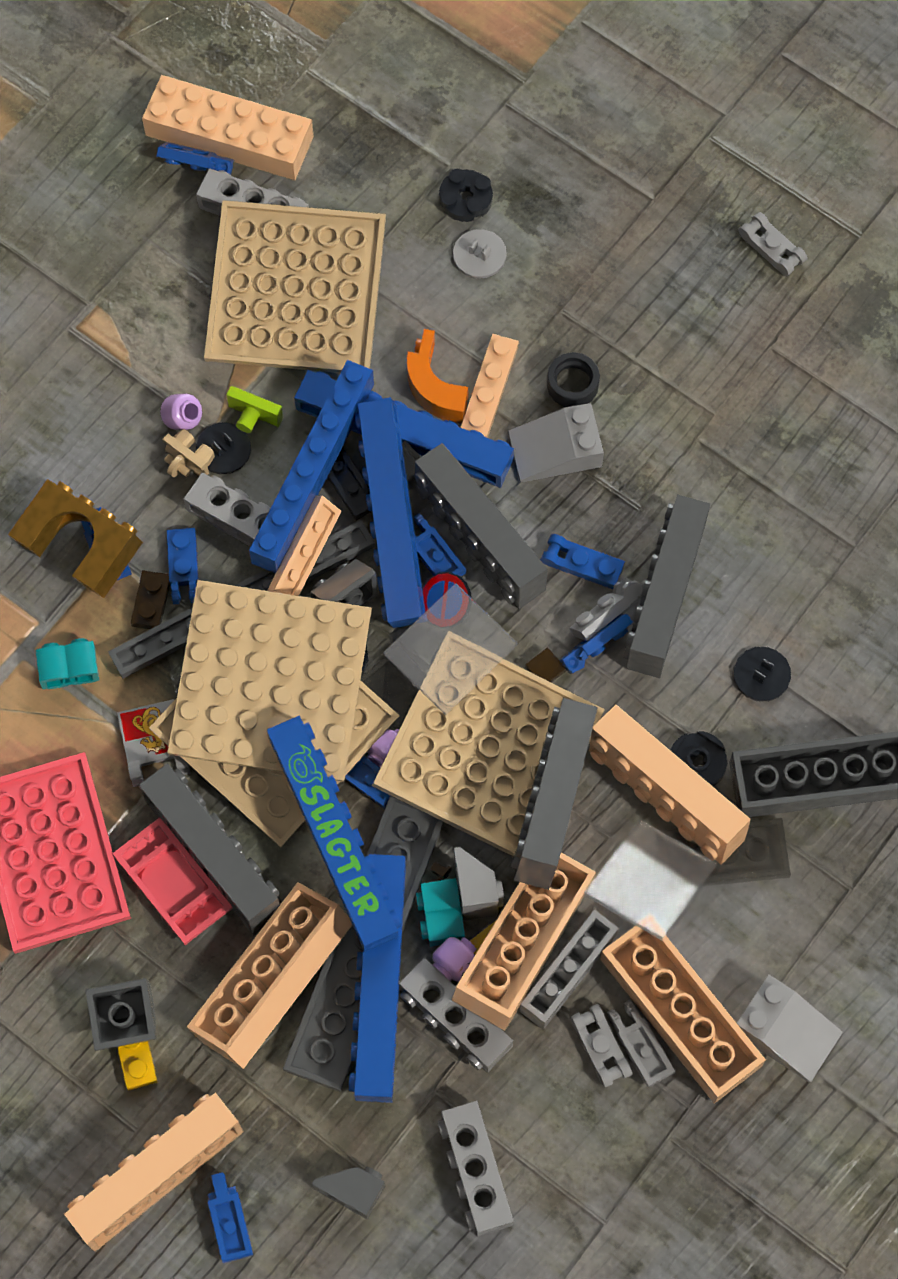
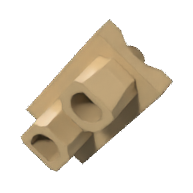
[163,429,215,477]

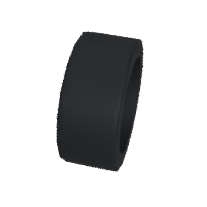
[547,352,600,407]

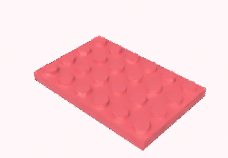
[0,752,131,954]

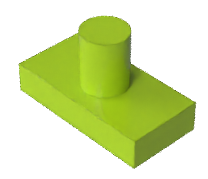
[226,386,283,433]

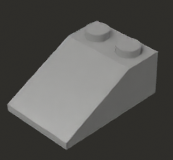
[508,403,604,483]
[737,975,843,1083]

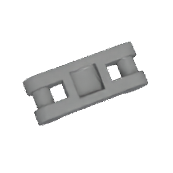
[738,212,807,276]
[570,1004,632,1088]

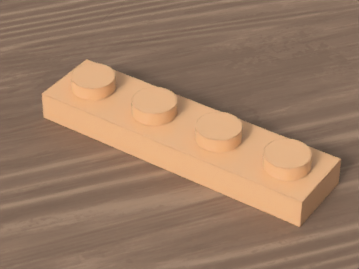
[461,334,519,438]
[267,495,341,596]

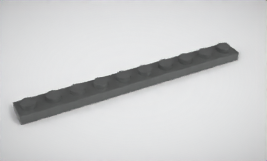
[108,520,375,679]

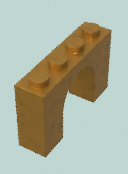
[8,479,143,598]

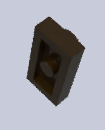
[131,570,170,630]

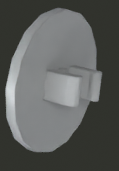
[453,229,507,279]

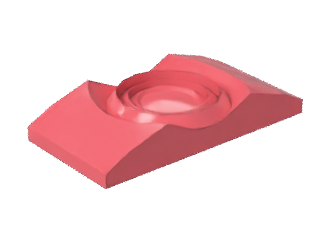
[112,817,233,945]

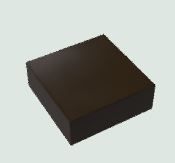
[525,647,566,683]

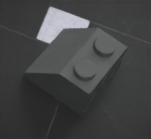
[310,559,378,606]
[86,978,156,1051]

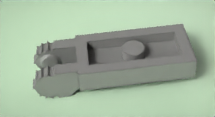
[569,578,642,641]
[607,1000,675,1088]

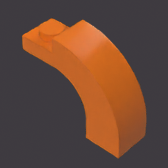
[407,329,468,424]

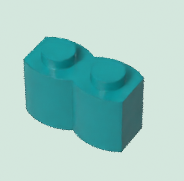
[36,638,100,689]
[416,878,465,947]

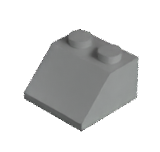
[454,847,504,921]

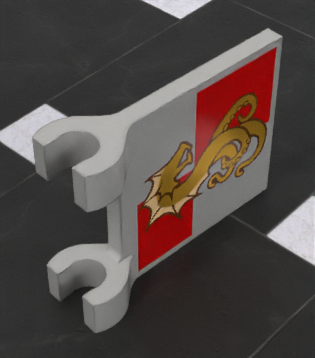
[117,699,191,787]

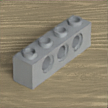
[196,168,309,216]
[184,472,270,547]
[519,910,619,1030]
[399,958,513,1073]
[438,1101,514,1237]

